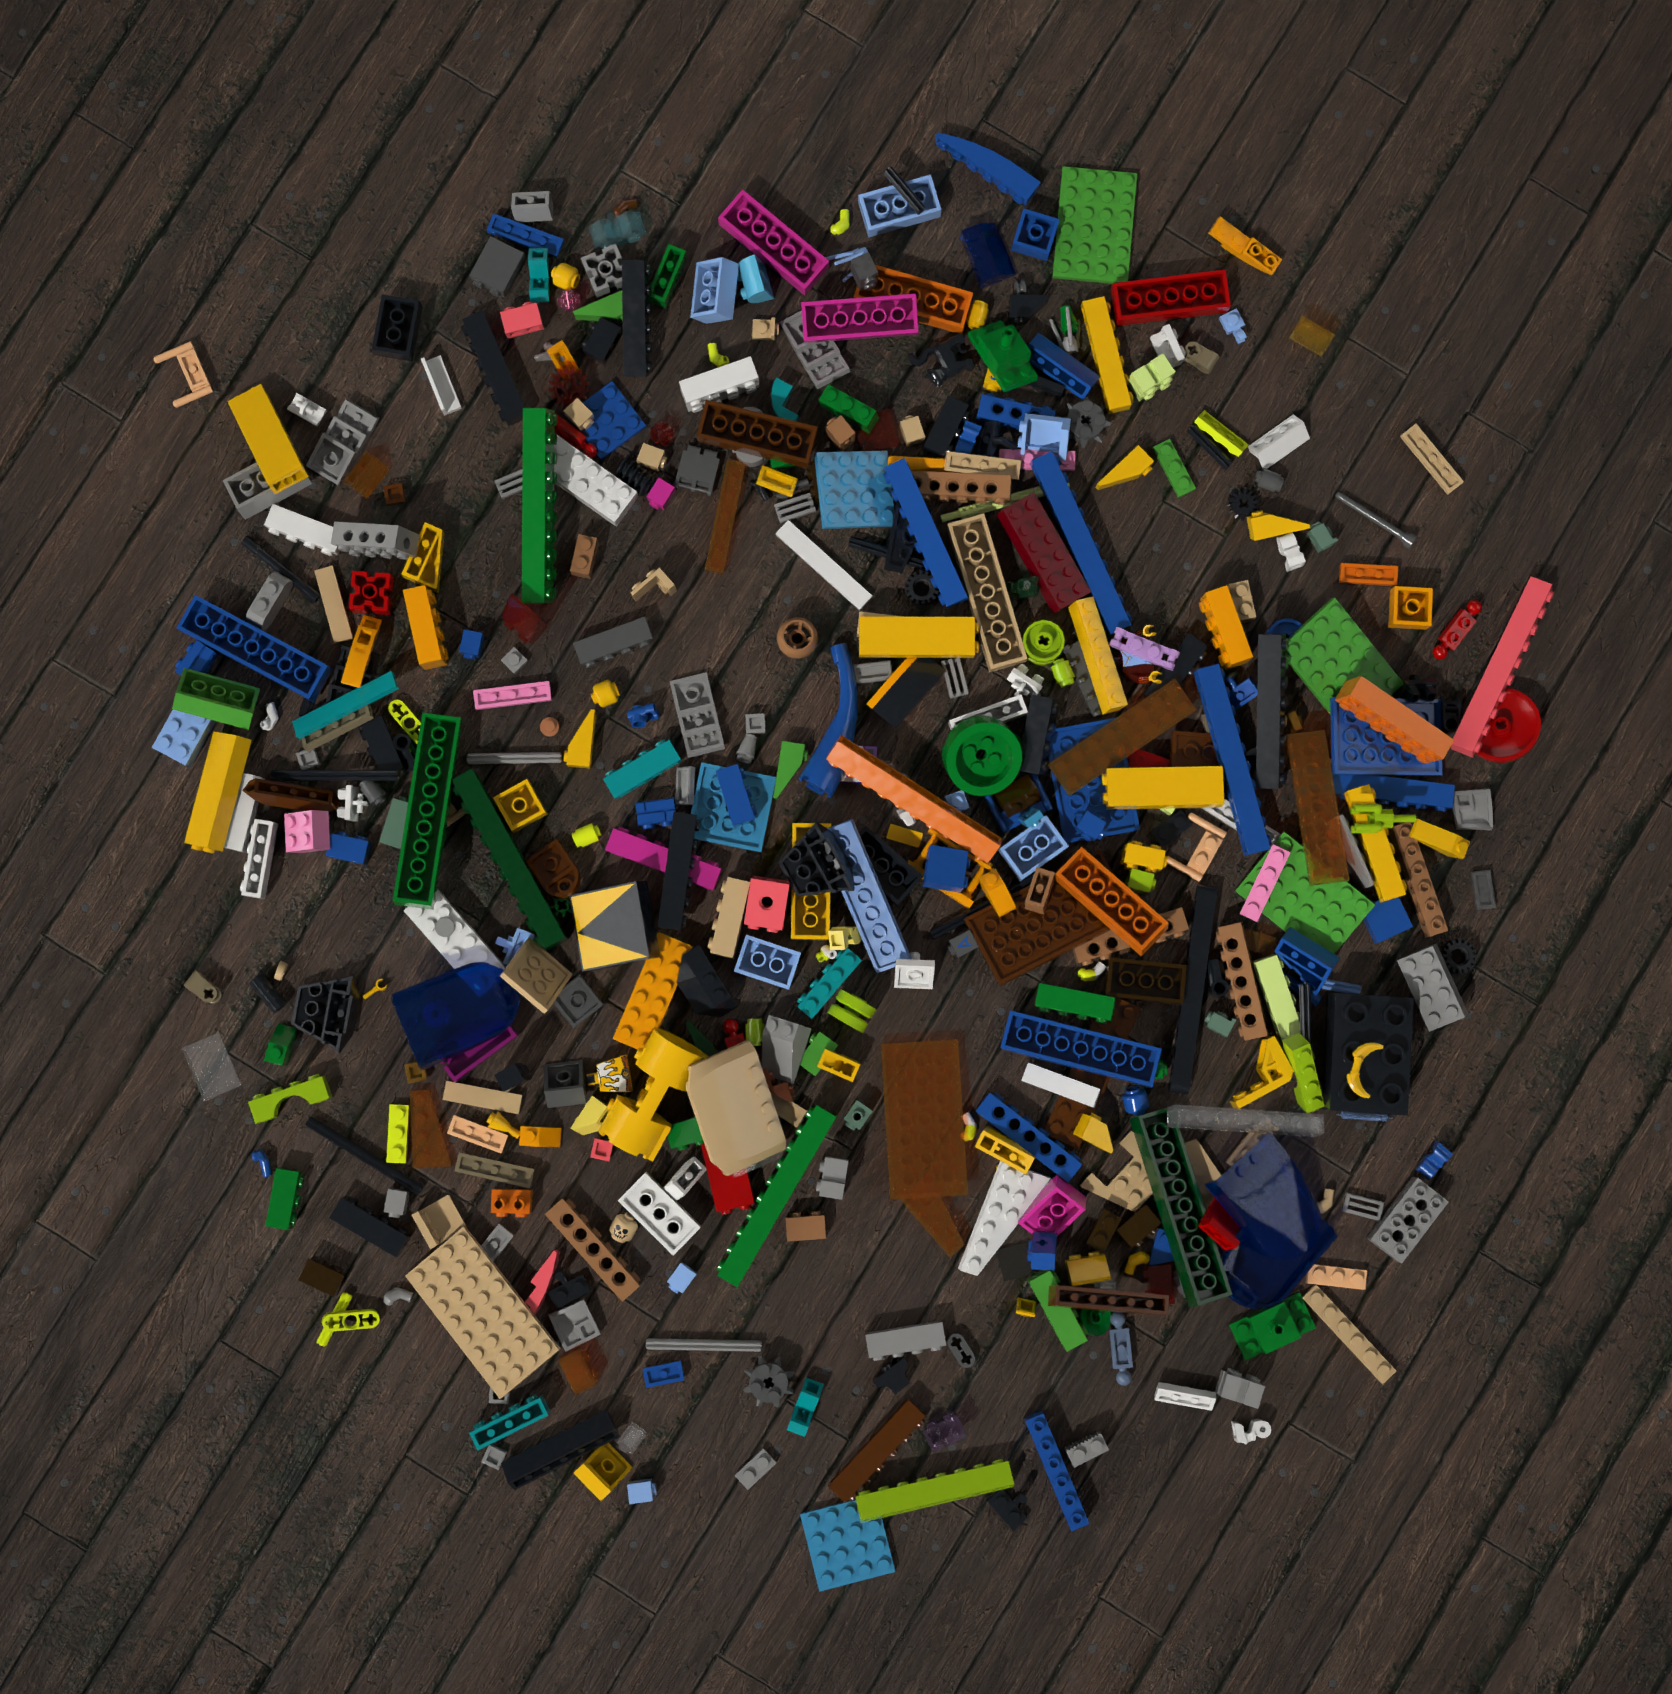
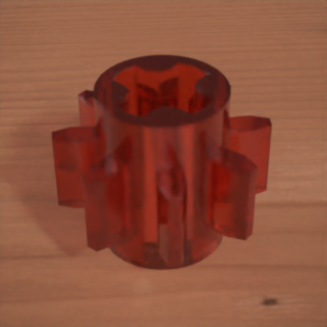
[650,421,674,446]

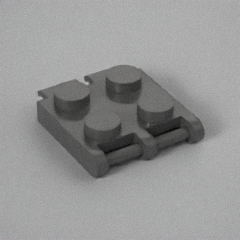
[674,445,720,496]

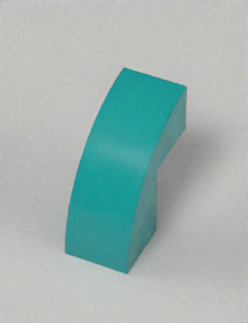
[528,248,550,302]
[771,377,798,422]
[787,1378,824,1437]

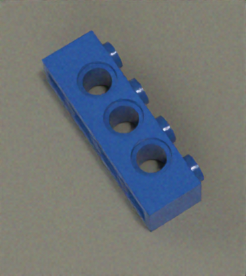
[976,393,1056,430]

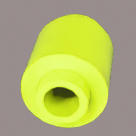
[572,823,601,848]

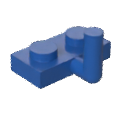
[1225,670,1258,710]

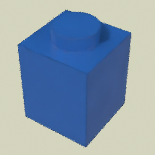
[459,629,485,660]

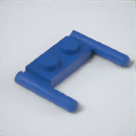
[985,773,1054,834]

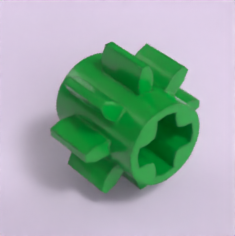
[551,897,572,918]

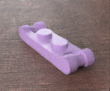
[1109,627,1180,671]

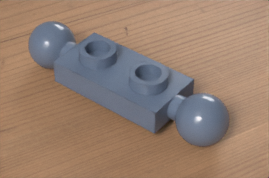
[1109,1312,1133,1386]

